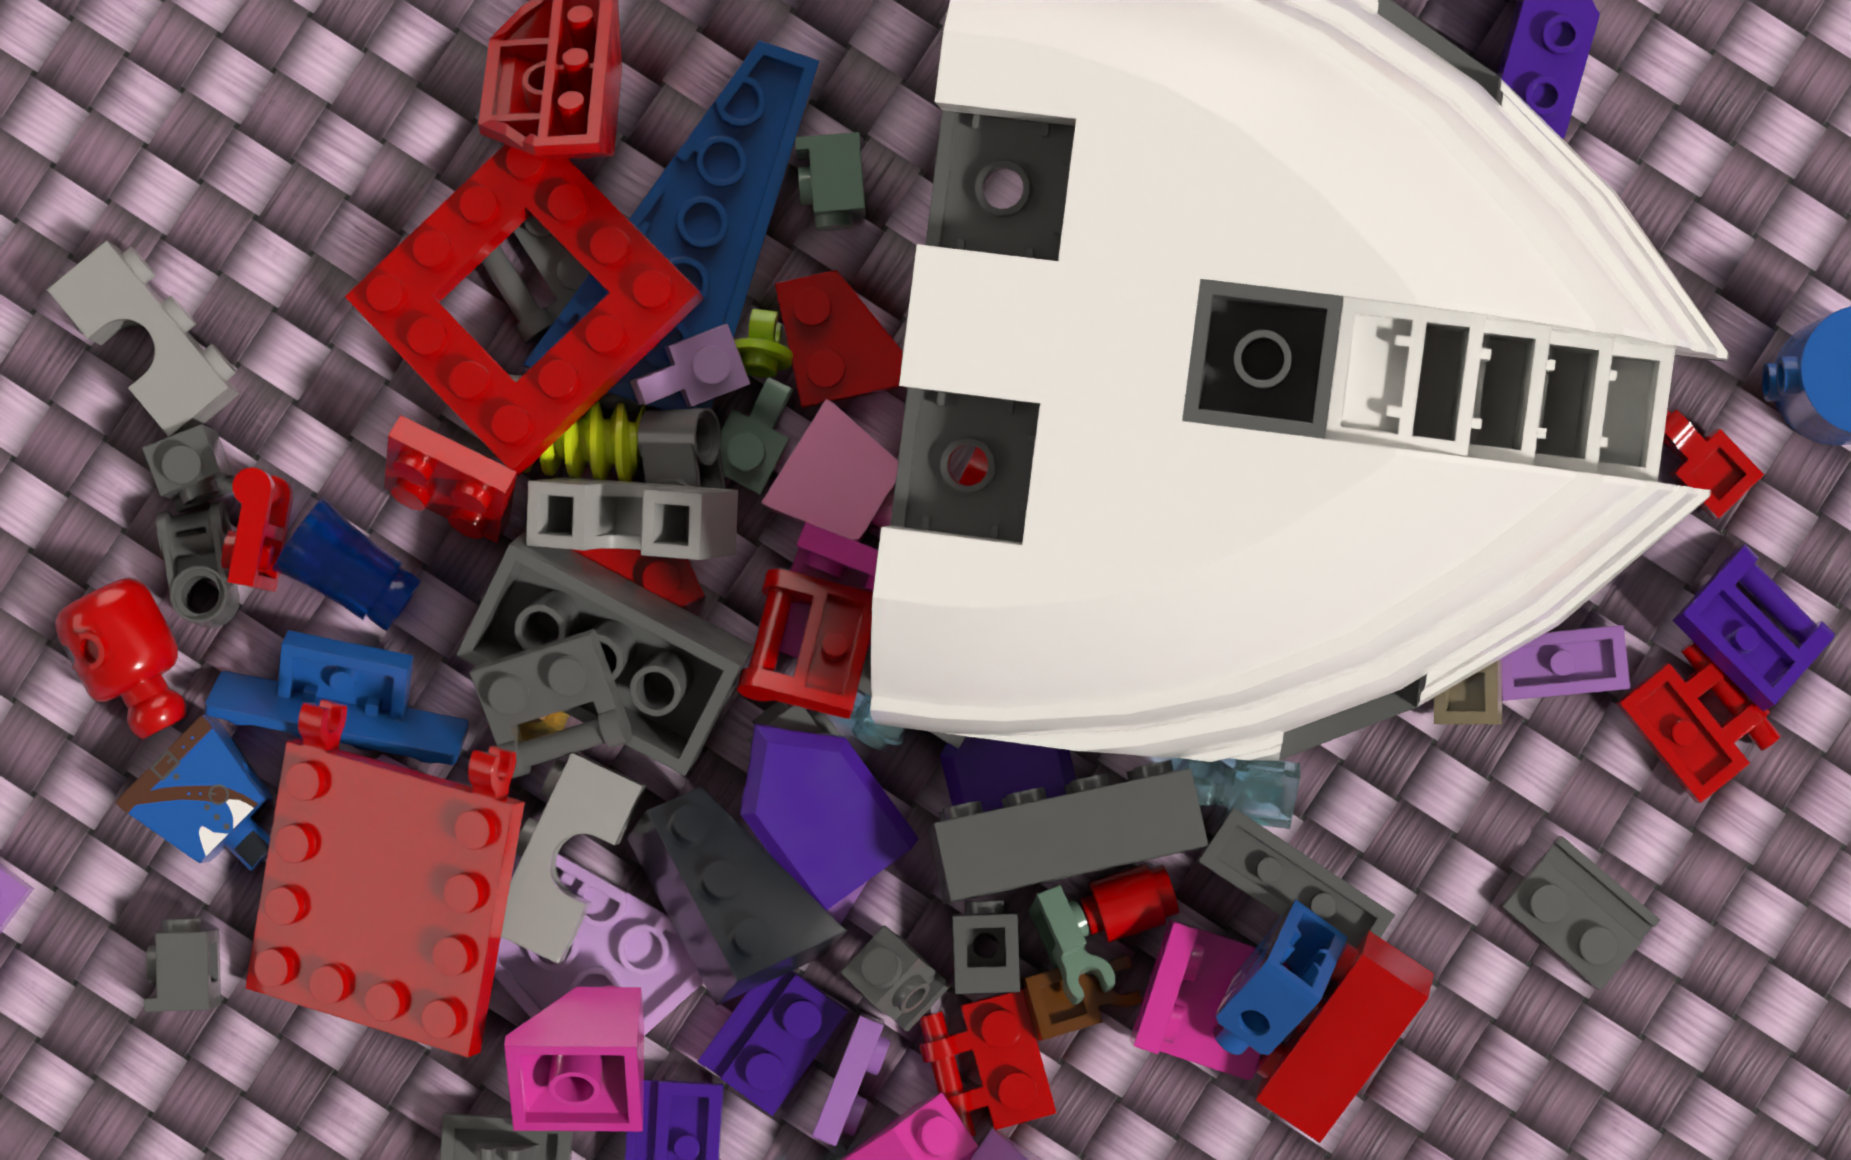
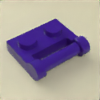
[1672,543,1836,711]

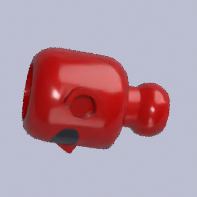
[55,577,187,740]

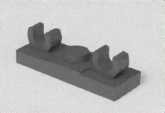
[1197,807,1395,948]

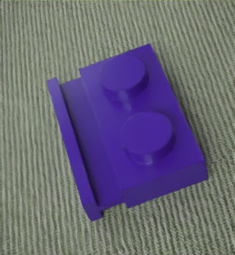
[697,971,848,1116]
[625,1080,724,1160]

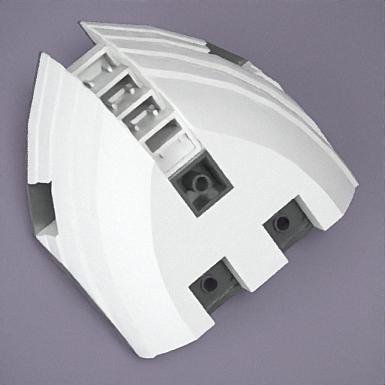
[870,0,1729,762]

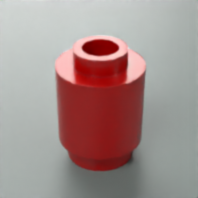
[1080,863,1179,943]

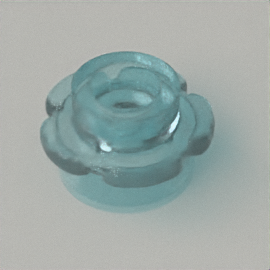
[850,694,905,750]

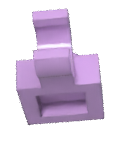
[629,324,750,407]

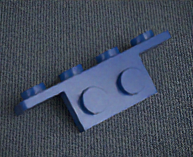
[205,630,469,765]

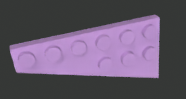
[376,753,704,1036]

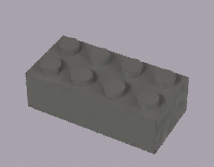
[456,529,754,776]
[927,760,1208,905]

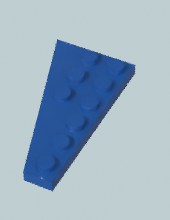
[522,40,820,410]

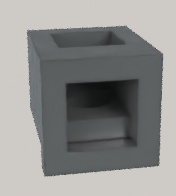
[142,424,235,513]
[952,900,1020,994]
[144,918,221,1012]
[841,925,951,1032]

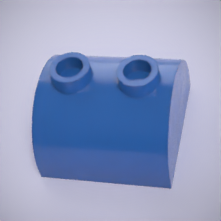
[1762,306,1851,445]

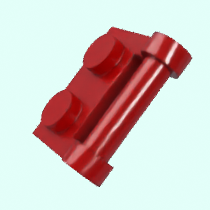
[221,467,293,592]
[737,569,873,719]

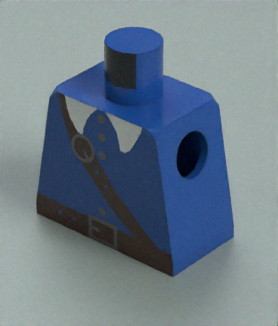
[115,715,273,871]
[1213,899,1348,1055]

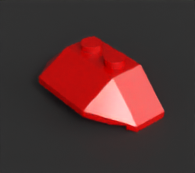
[478,0,622,159]

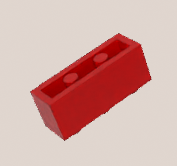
[1255,930,1434,1143]

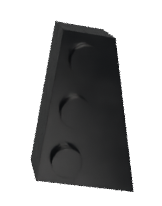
[627,787,846,1006]

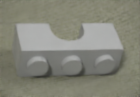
[47,241,240,437]
[526,477,738,560]
[501,753,647,964]

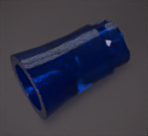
[272,497,422,631]

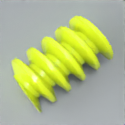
[523,400,646,482]

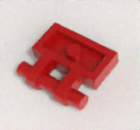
[1615,641,1781,803]
[918,988,1057,1137]

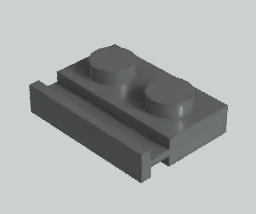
[1499,836,1660,991]

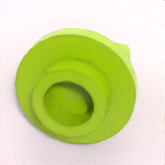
[734,309,793,378]

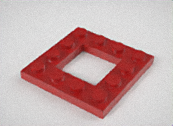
[345,144,705,477]

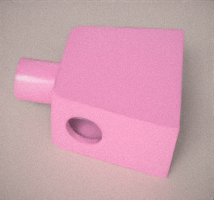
[762,399,898,543]

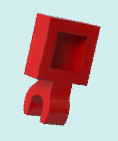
[1663,409,1764,519]

